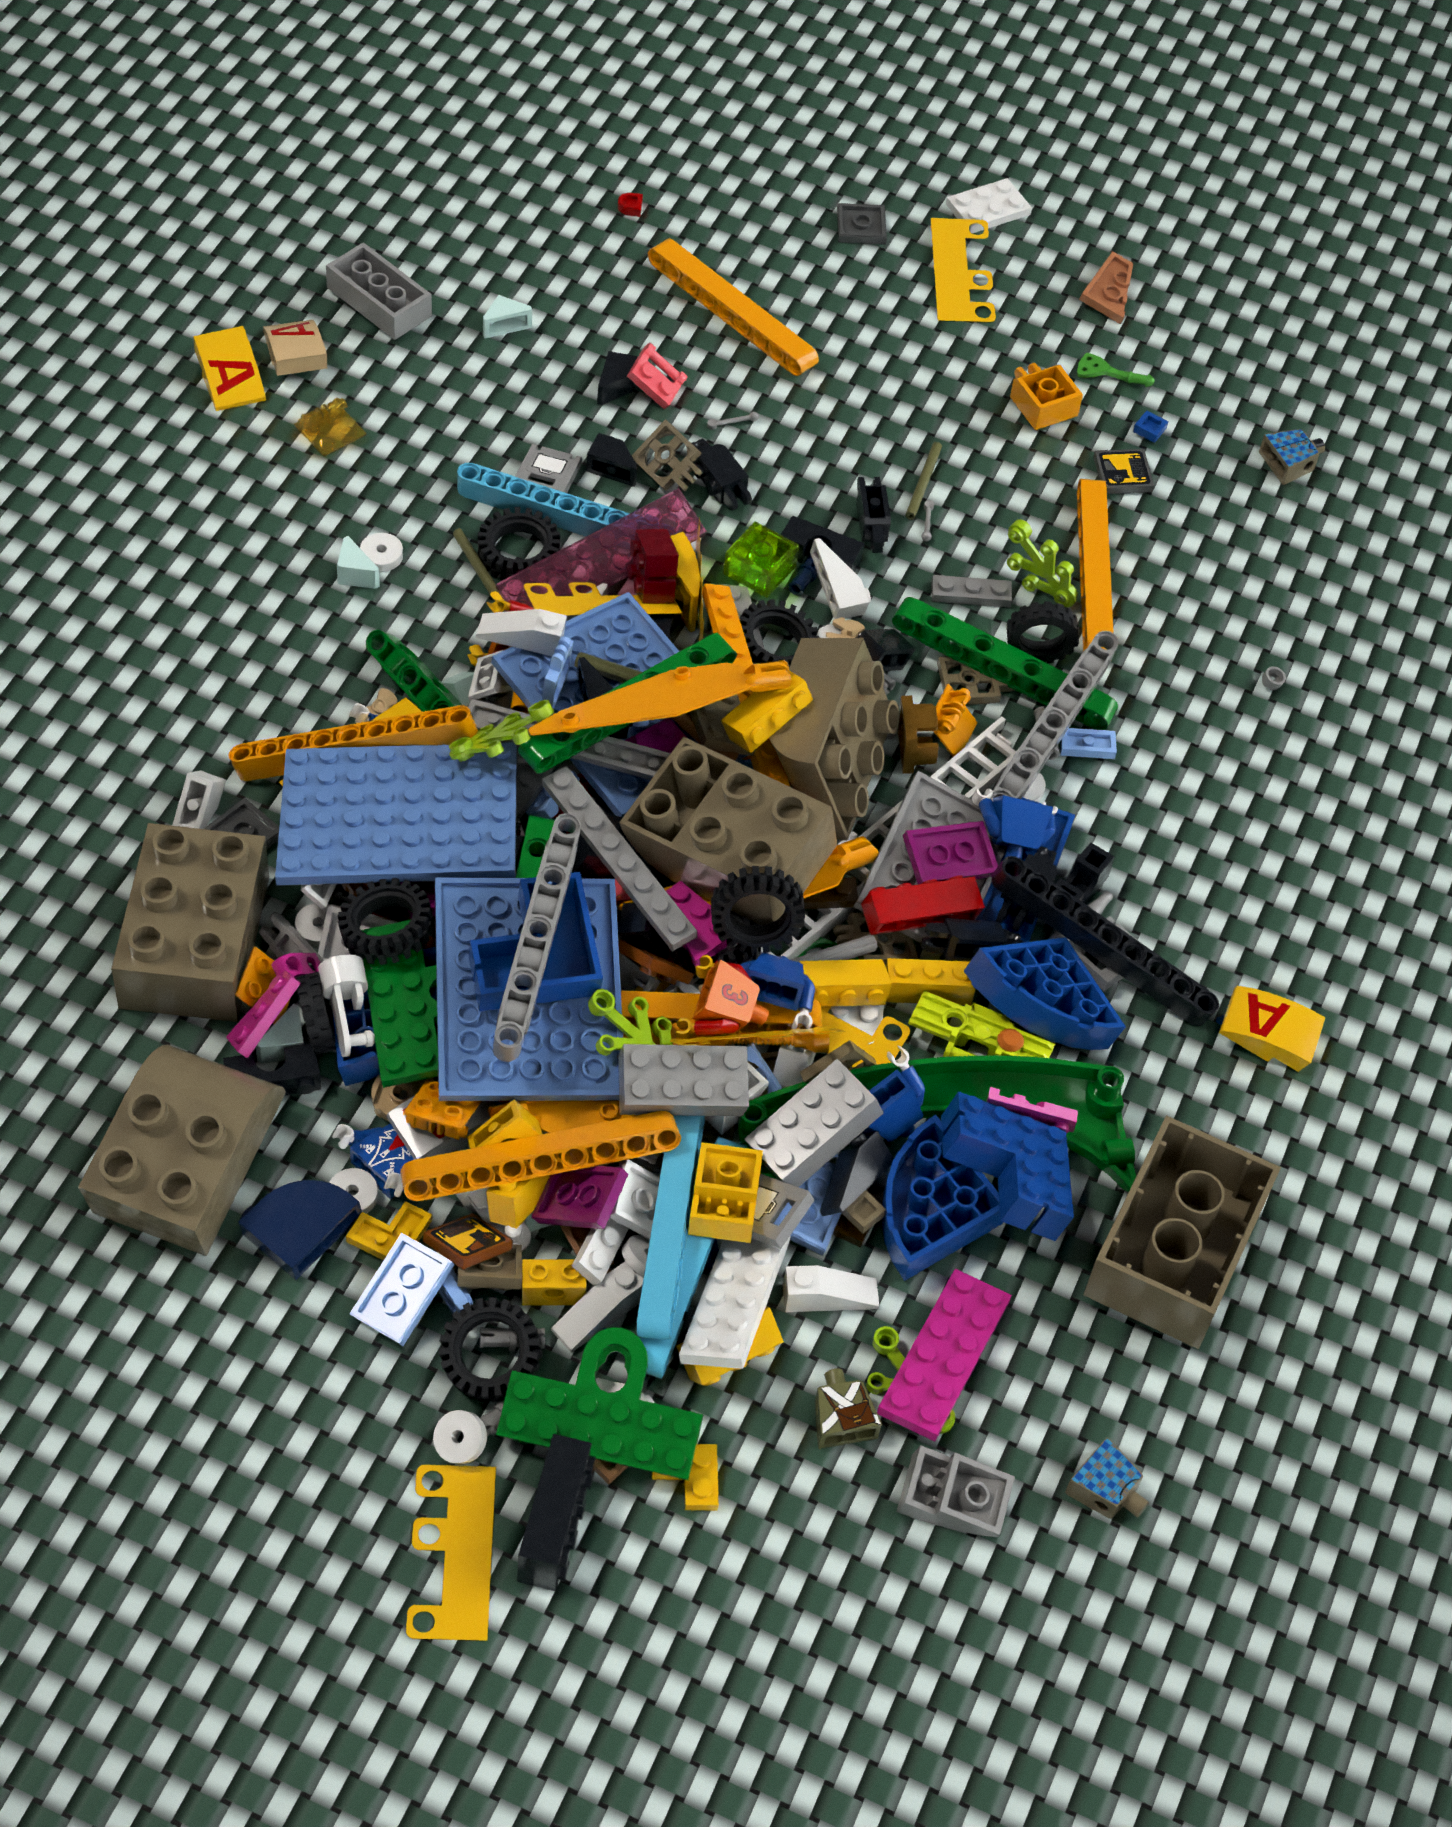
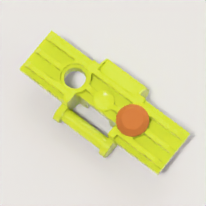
[908,990,1055,1058]

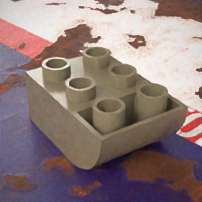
[769,638,900,840]
[619,737,837,925]

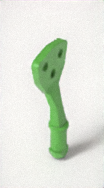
[1077,353,1154,387]

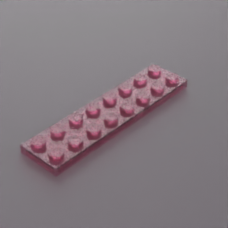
[496,488,707,608]

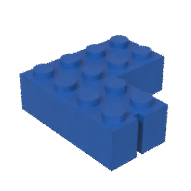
[468,872,603,1011]
[941,1091,1074,1241]

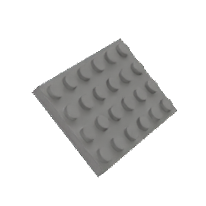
[853,771,1006,955]

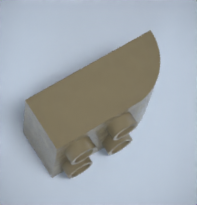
[78,1045,286,1256]

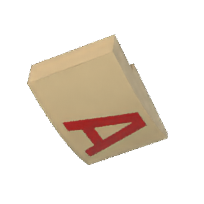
[263,320,328,376]

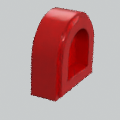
[618,193,643,217]

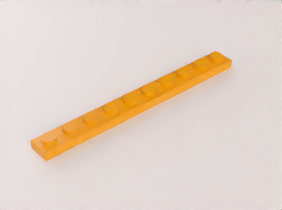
[702,583,790,786]

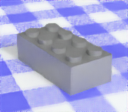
[326,242,432,340]
[618,1044,749,1116]
[744,1059,883,1187]

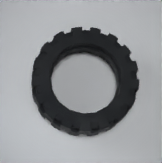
[1006,601,1079,664]
[296,971,336,1055]

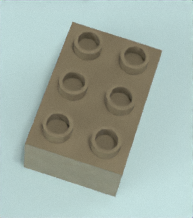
[111,823,269,1022]
[1083,1115,1281,1349]

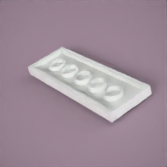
[679,1236,791,1369]

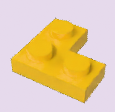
[346,1201,433,1260]
[652,1444,719,1511]

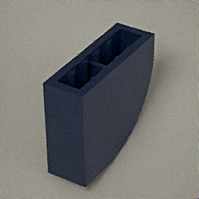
[238,1180,362,1280]

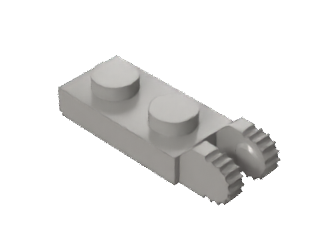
[259,912,324,971]

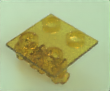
[294,398,367,456]

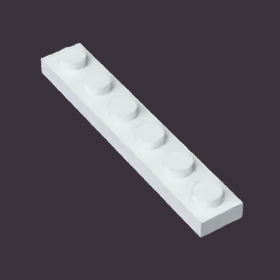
[572,1153,661,1286]

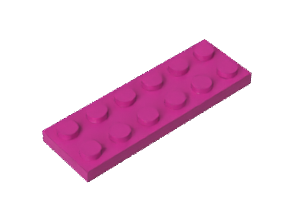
[877,1269,1012,1442]

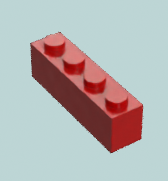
[861,875,985,935]

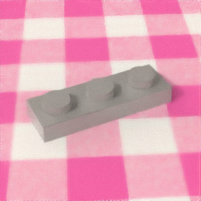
[932,575,1012,608]

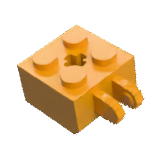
[1010,363,1083,430]

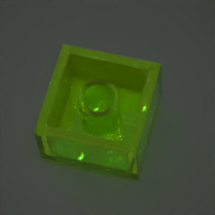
[723,521,799,598]

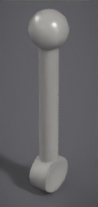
[707,412,759,430]
[921,500,935,541]

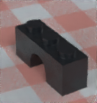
[777,515,865,572]
[1055,843,1115,908]
[223,1044,321,1096]

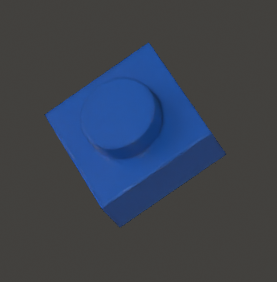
[1133,411,1169,443]

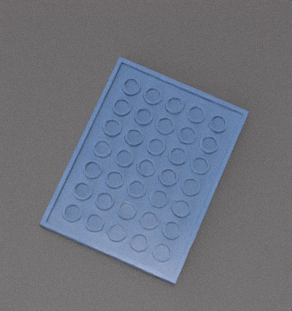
[491,592,749,817]
[275,742,517,886]
[435,877,623,1101]

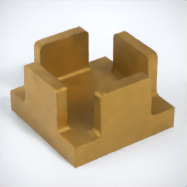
[898,695,939,774]

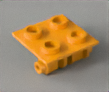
[934,684,978,757]
[235,946,291,1024]
[403,1080,482,1140]

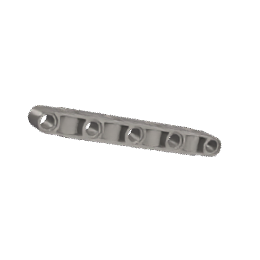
[990,631,1119,802]
[493,813,581,1062]

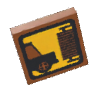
[423,1213,513,1269]

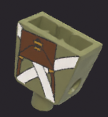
[815,1368,882,1449]

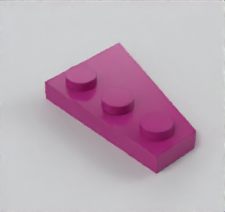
[666,881,727,966]
[226,970,301,1058]
[986,1087,1078,1133]

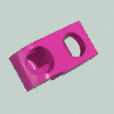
[271,953,320,977]

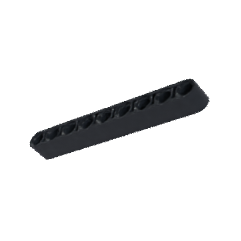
[992,856,1219,1026]

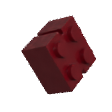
[628,529,679,604]

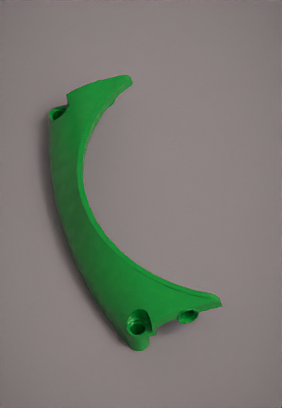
[737,1055,1136,1192]

